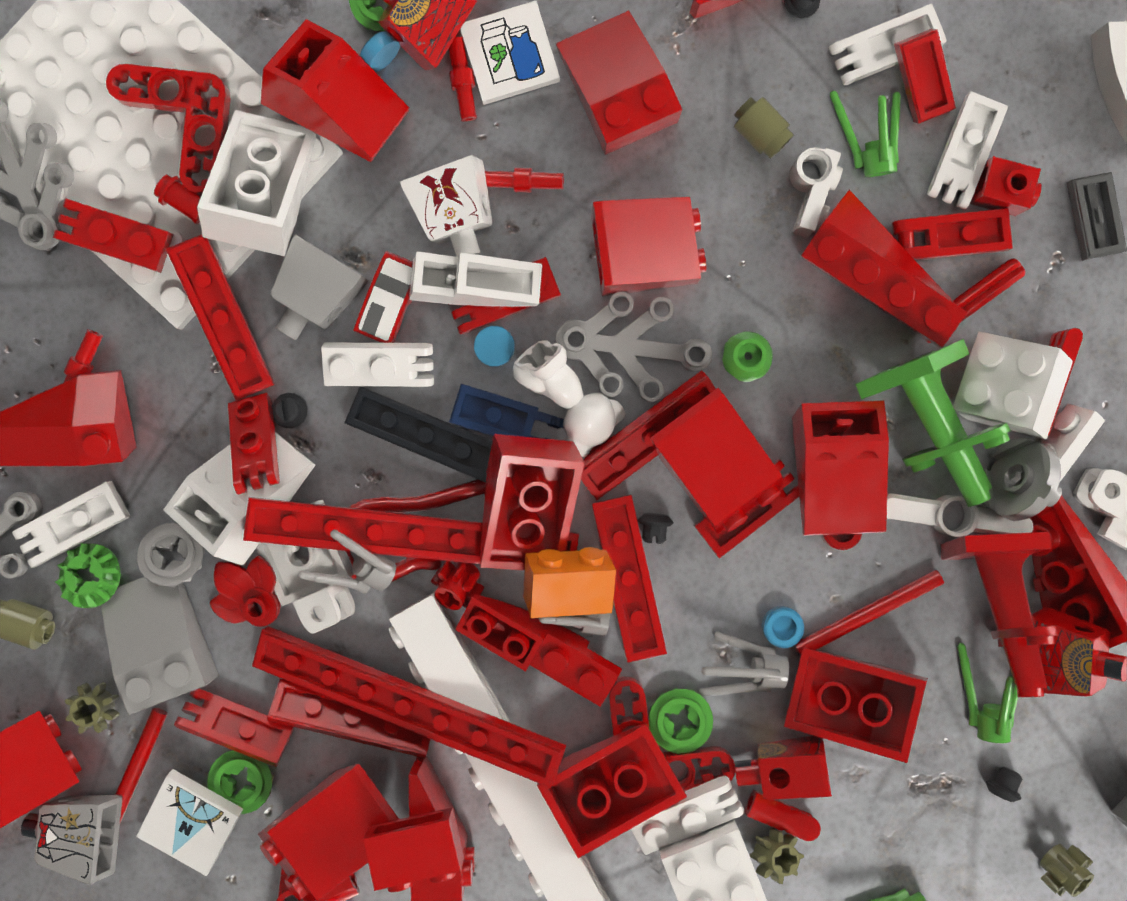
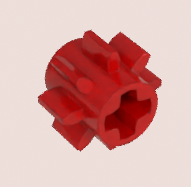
[431,561,485,610]

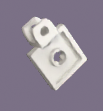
[1073,468,1127,550]
[256,499,355,633]

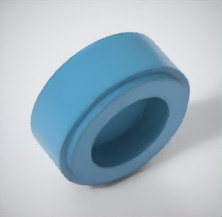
[360,31,400,72]
[474,326,515,367]
[762,606,804,648]

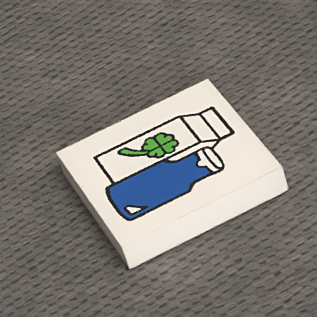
[460,0,560,105]

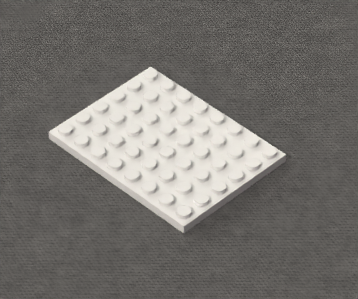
[0,0,343,330]

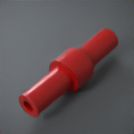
[449,37,477,122]
[485,167,564,193]
[63,329,103,383]

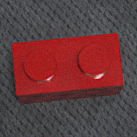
[363,807,464,892]

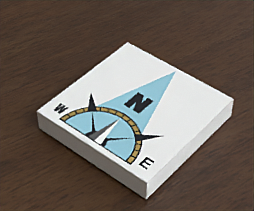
[136,769,243,876]

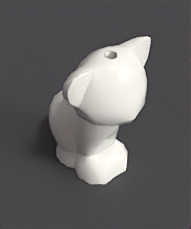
[513,340,626,459]

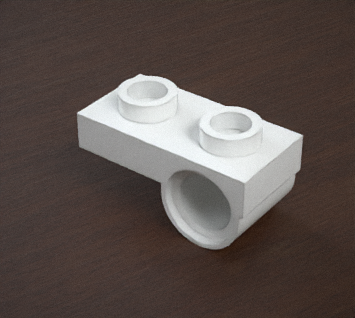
[789,147,843,238]

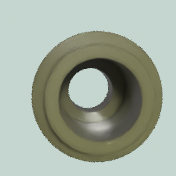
[734,97,794,159]
[0,599,56,650]

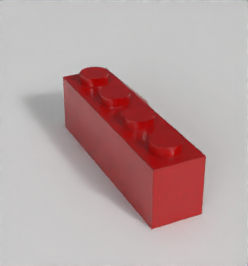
[801,189,968,348]

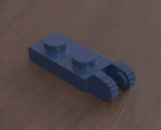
[449,384,564,439]

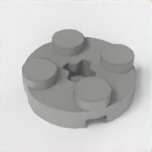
[984,437,1062,521]

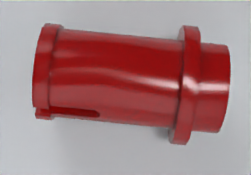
[153,174,201,224]

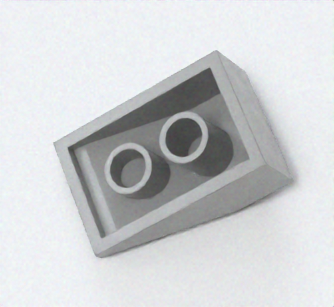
[101,577,219,716]

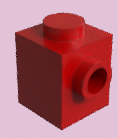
[970,156,1042,216]

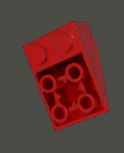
[261,19,410,162]
[792,400,889,536]

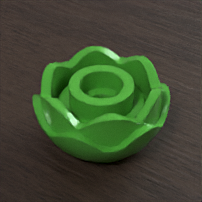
[722,331,773,382]

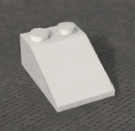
[197,110,316,257]

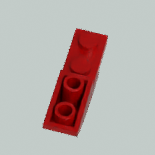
[455,594,622,707]

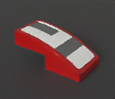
[353,251,413,343]

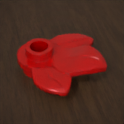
[209,555,281,627]

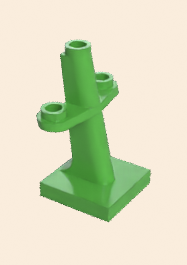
[855,339,1011,507]

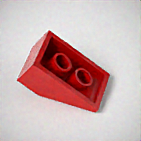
[556,10,683,155]
[479,434,585,570]
[784,647,928,763]
[537,722,687,858]
[408,756,475,901]

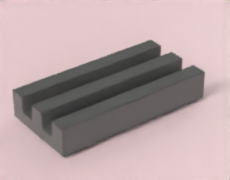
[1067,172,1127,261]

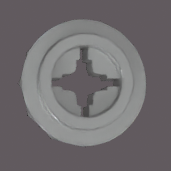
[137,523,205,588]

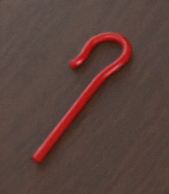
[346,445,600,582]

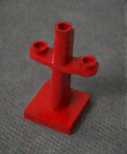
[940,532,1058,697]

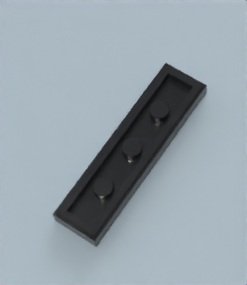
[344,386,492,483]

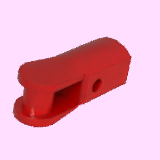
[744,789,821,841]

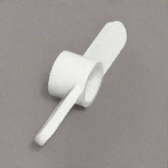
[887,494,1033,537]

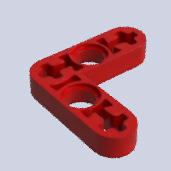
[106,64,231,196]
[609,676,735,791]

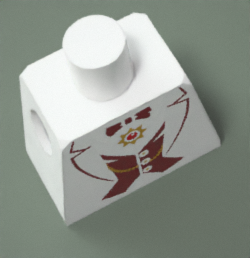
[400,155,492,257]

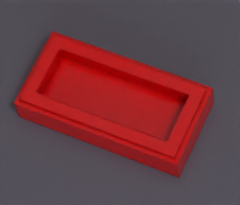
[894,28,956,124]

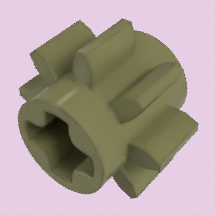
[65,682,120,734]
[749,828,804,884]
[1040,844,1094,897]

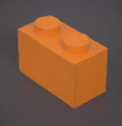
[523,547,616,618]

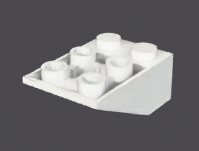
[163,432,315,565]

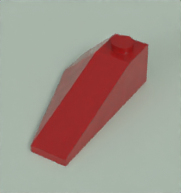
[0,370,137,466]
[1030,495,1127,648]

